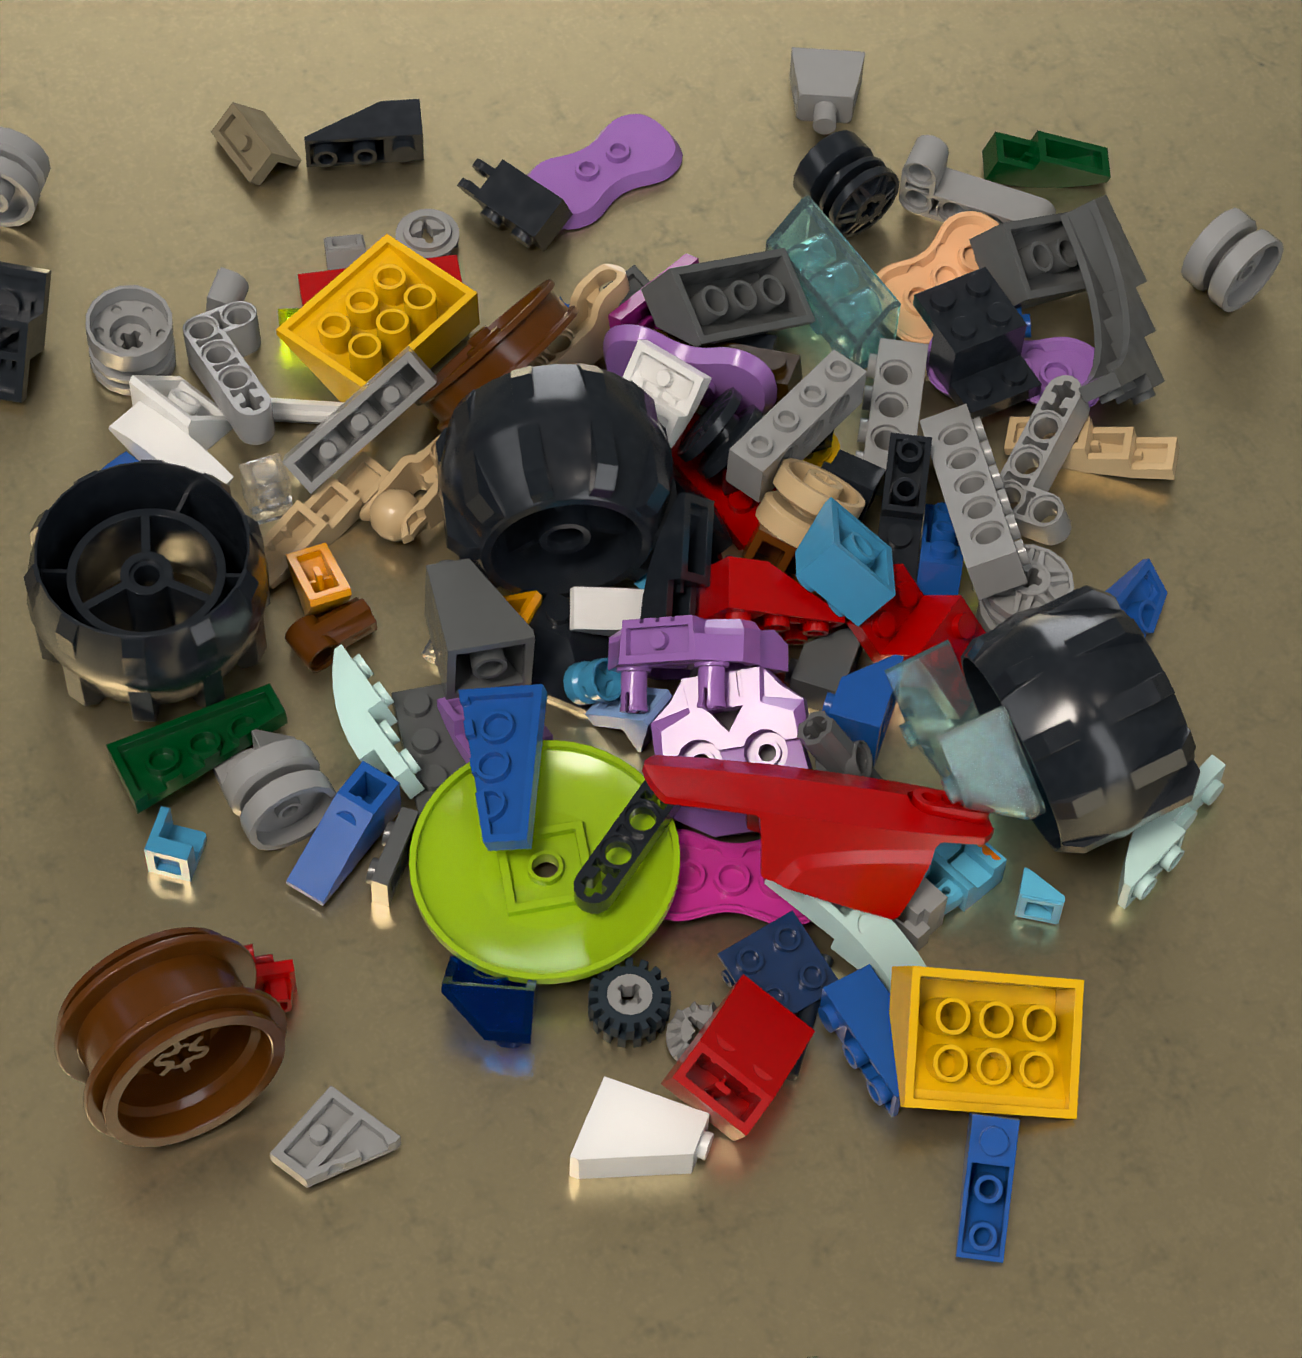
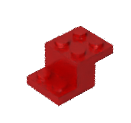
[847,564,986,718]

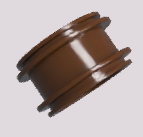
[54,927,287,1147]

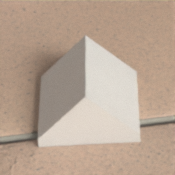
[129,375,233,451]

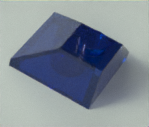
[441,956,539,1048]

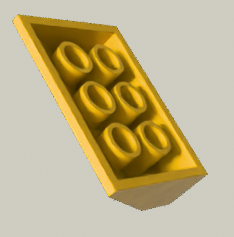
[276,234,480,402]
[889,966,1084,1119]

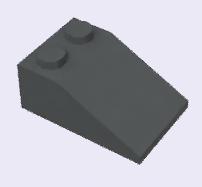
[969,212,1087,310]

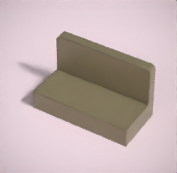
[211,102,302,185]

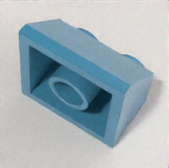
[795,497,896,626]

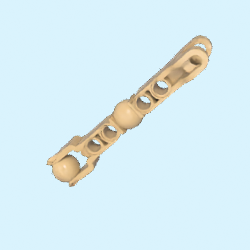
[359,264,630,544]

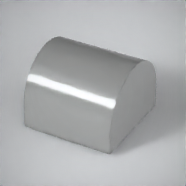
[206,267,249,312]

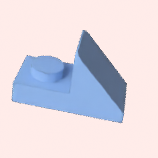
[585,687,672,753]

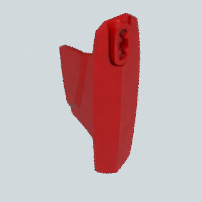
[642,755,995,919]

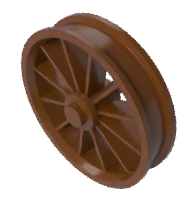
[414,279,579,433]

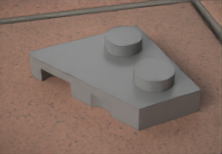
[270,1086,401,1188]

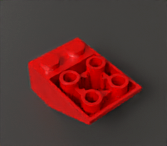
[695,556,845,645]
[661,974,815,1141]

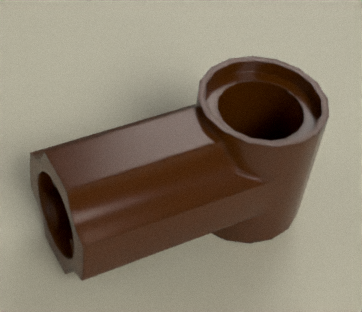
[285,597,377,673]

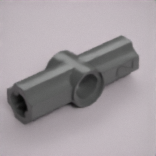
[797,711,883,779]

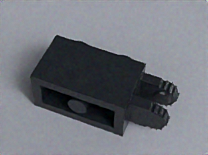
[457,158,573,251]

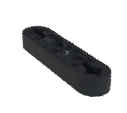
[574,780,681,914]

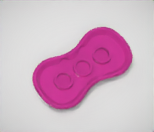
[664,829,811,925]

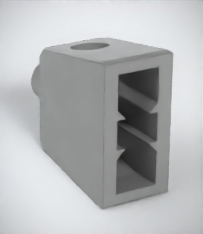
[789,47,865,134]

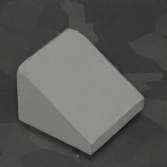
[324,234,366,270]

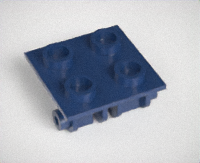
[717,910,838,1014]

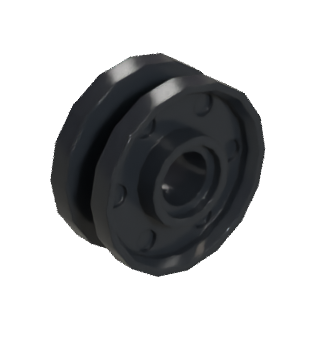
[677,387,763,480]

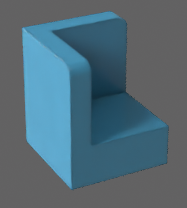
[144,806,207,882]

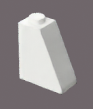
[570,1076,714,1179]

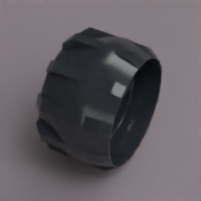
[435,363,677,602]
[24,459,271,722]
[961,585,1200,854]

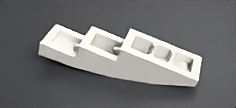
[570,587,644,636]

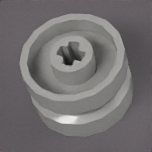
[0,127,51,227]
[1181,208,1284,312]
[222,739,336,850]

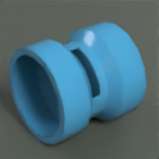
[563,658,621,705]

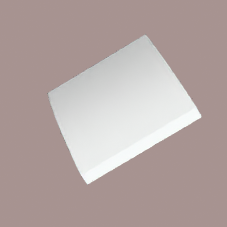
[623,340,712,448]

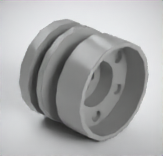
[86,285,176,395]
[976,544,1074,633]

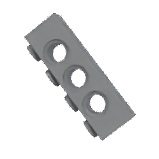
[855,338,929,496]
[282,346,437,494]
[726,350,867,503]

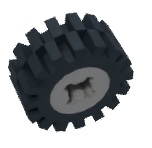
[588,958,671,1048]

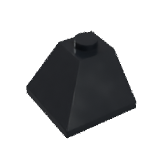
[529,590,611,715]

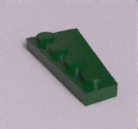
[106,683,288,814]

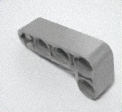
[899,135,1056,224]
[183,301,275,445]
[997,375,1090,545]

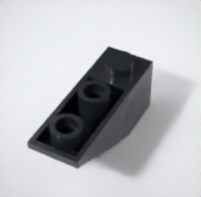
[304,99,424,167]

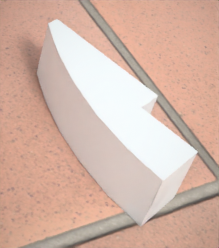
[108,401,234,486]

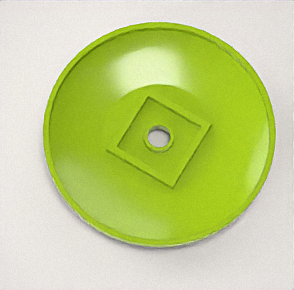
[409,740,680,984]

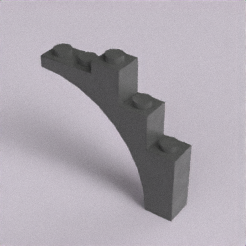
[1060,195,1165,405]

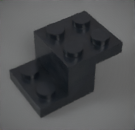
[0,261,51,403]
[913,266,1042,419]

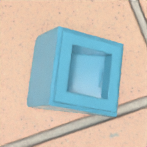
[1014,867,1065,924]

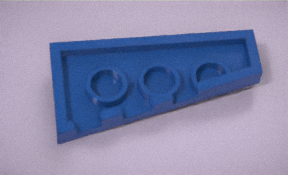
[458,684,547,851]

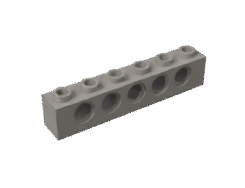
[919,404,1030,600]

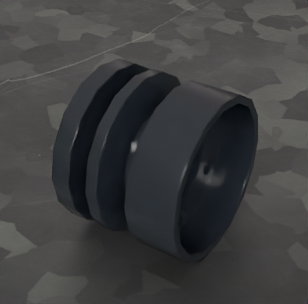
[793,130,900,238]

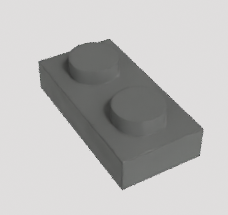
[366,806,419,907]

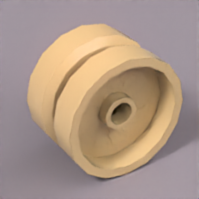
[755,458,865,548]

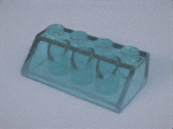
[765,195,901,369]

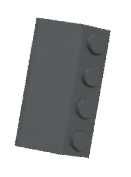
[641,248,816,347]

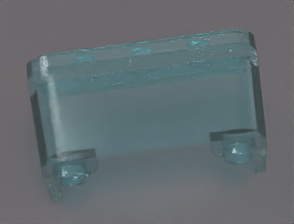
[884,640,1046,821]

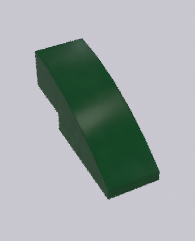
[982,130,1111,188]

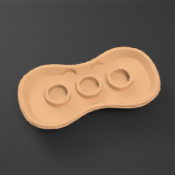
[870,211,999,344]

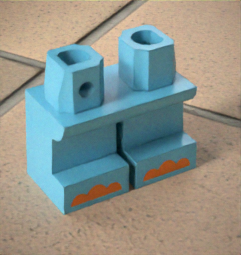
[924,843,1007,915]

